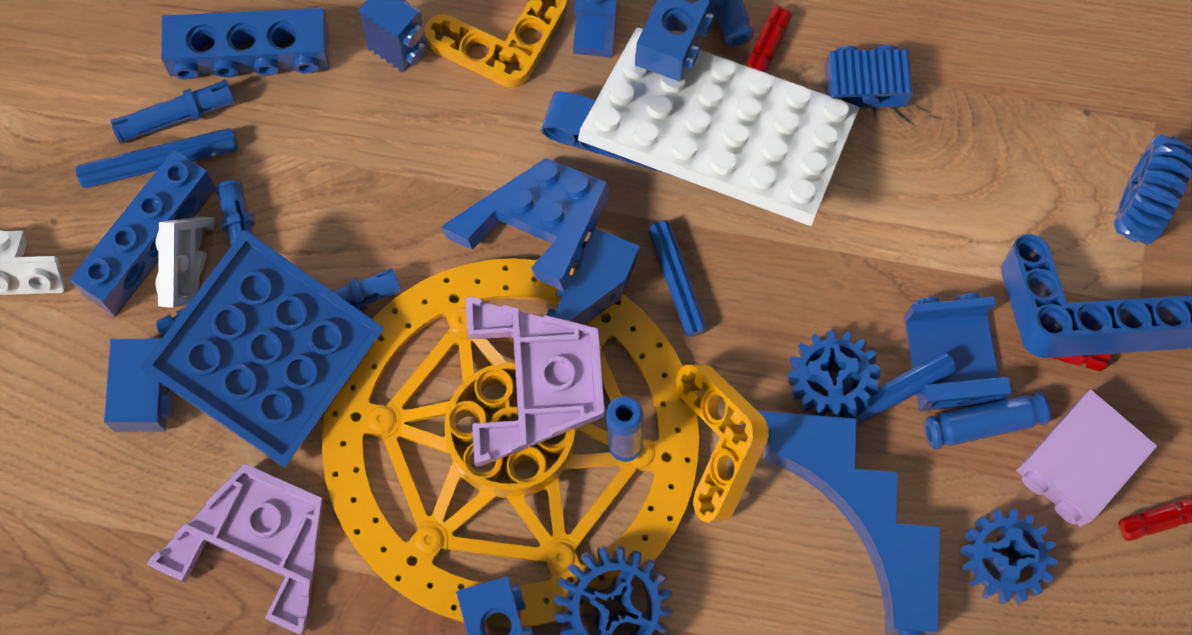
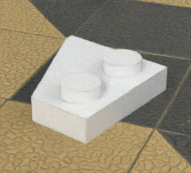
[155,216,215,308]

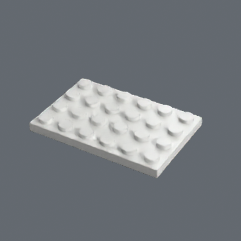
[578,27,859,226]

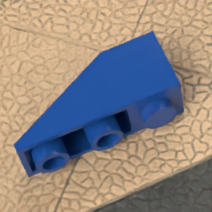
[546,228,640,325]

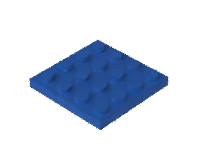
[140,229,384,468]

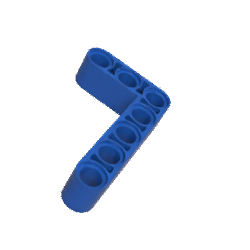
[1001,234,1192,358]

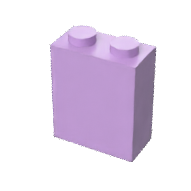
[1016,389,1157,527]

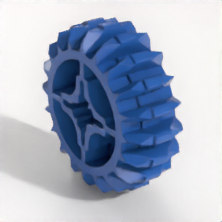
[1114,134,1192,245]
[554,545,673,635]

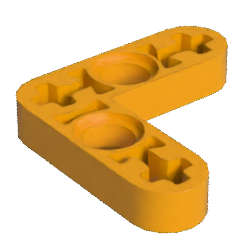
[425,0,567,88]
[676,365,769,522]

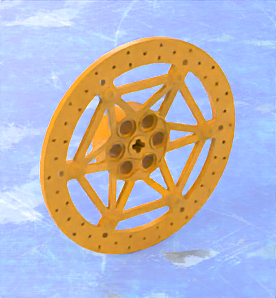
[322,258,699,628]

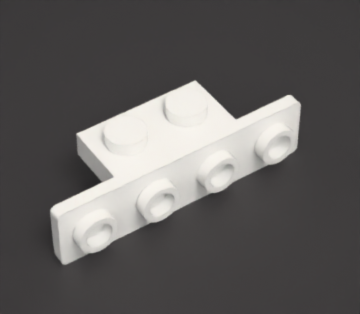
[0,230,65,295]

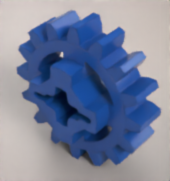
[788,330,880,417]
[959,509,1058,604]

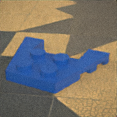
[441,158,611,291]

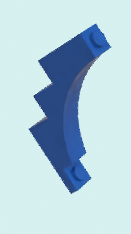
[736,411,940,635]

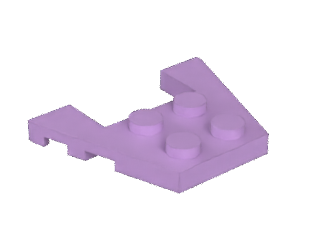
[466,297,604,466]
[147,463,324,635]

